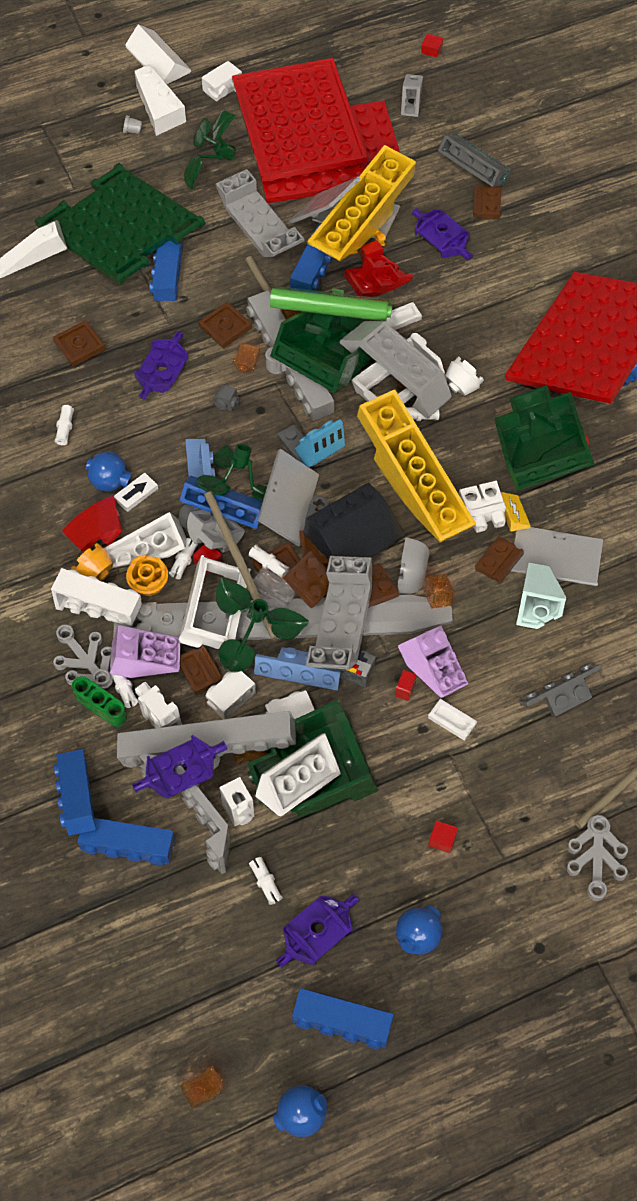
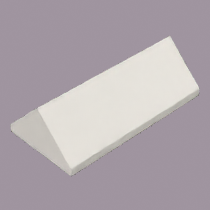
[126,24,191,85]
[256,733,341,816]

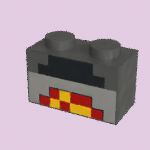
[331,650,376,688]

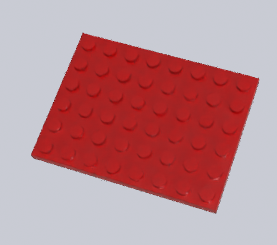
[232,58,367,182]
[258,101,400,203]
[505,272,637,404]

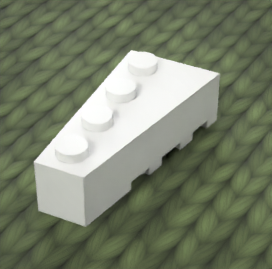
[134,64,186,136]
[51,568,142,626]

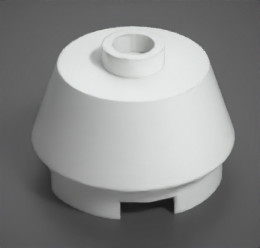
[445,357,484,396]

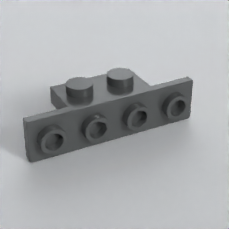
[519,662,602,716]

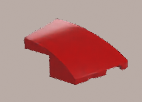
[344,254,413,297]
[62,496,123,552]

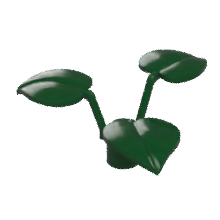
[184,110,236,189]
[196,444,267,502]
[216,578,309,673]

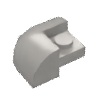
[187,510,245,553]
[398,538,430,595]

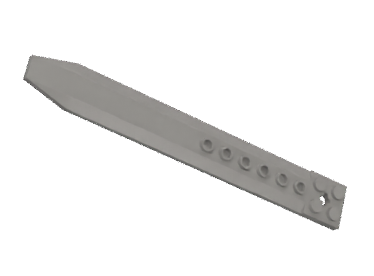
[113,594,453,640]

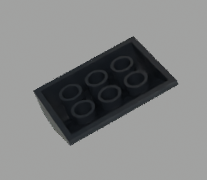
[303,482,405,560]

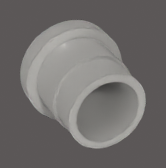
[123,115,142,134]

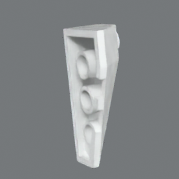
[0,220,67,278]
[105,512,186,569]

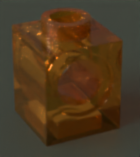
[424,574,454,609]

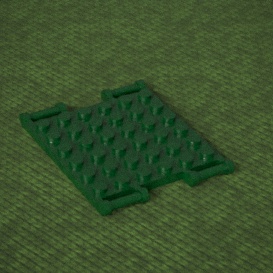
[34,163,206,285]

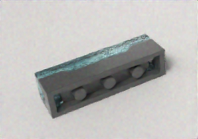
[438,133,511,187]

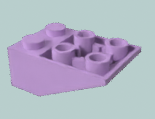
[110,625,180,678]
[398,626,468,698]

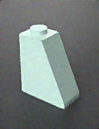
[516,563,566,629]

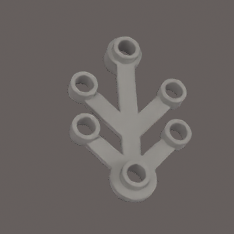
[53,625,113,690]
[567,815,628,901]

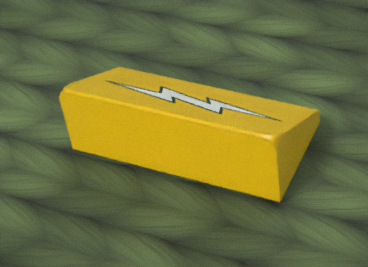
[501,492,530,532]

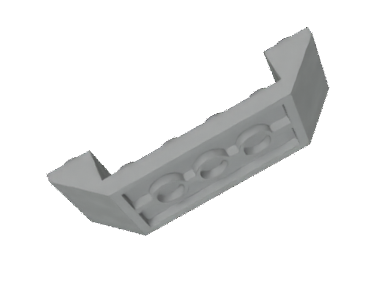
[216,169,304,257]
[339,321,452,419]
[306,556,372,670]
[139,754,231,874]

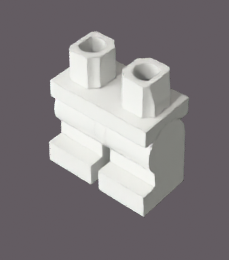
[459,481,506,533]
[135,682,182,728]

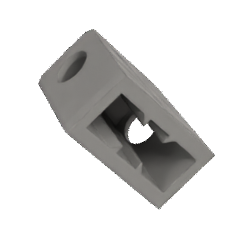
[401,74,423,117]

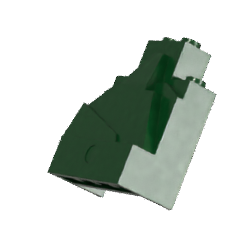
[270,311,372,393]
[494,385,594,491]
[247,700,379,818]

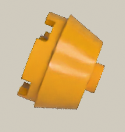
[71,543,113,581]
[126,555,168,596]

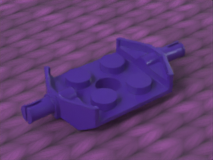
[412,208,473,261]
[134,331,188,400]
[132,735,228,798]
[275,894,359,968]

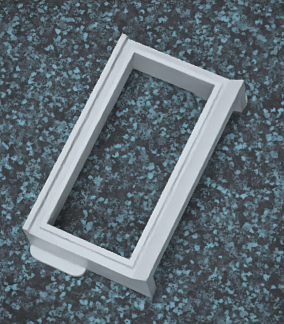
[351,333,445,404]
[179,555,250,649]

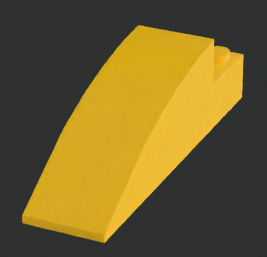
[307,145,416,261]
[357,389,476,542]

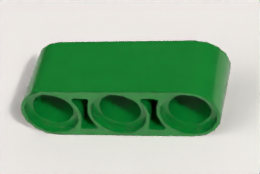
[72,676,127,727]

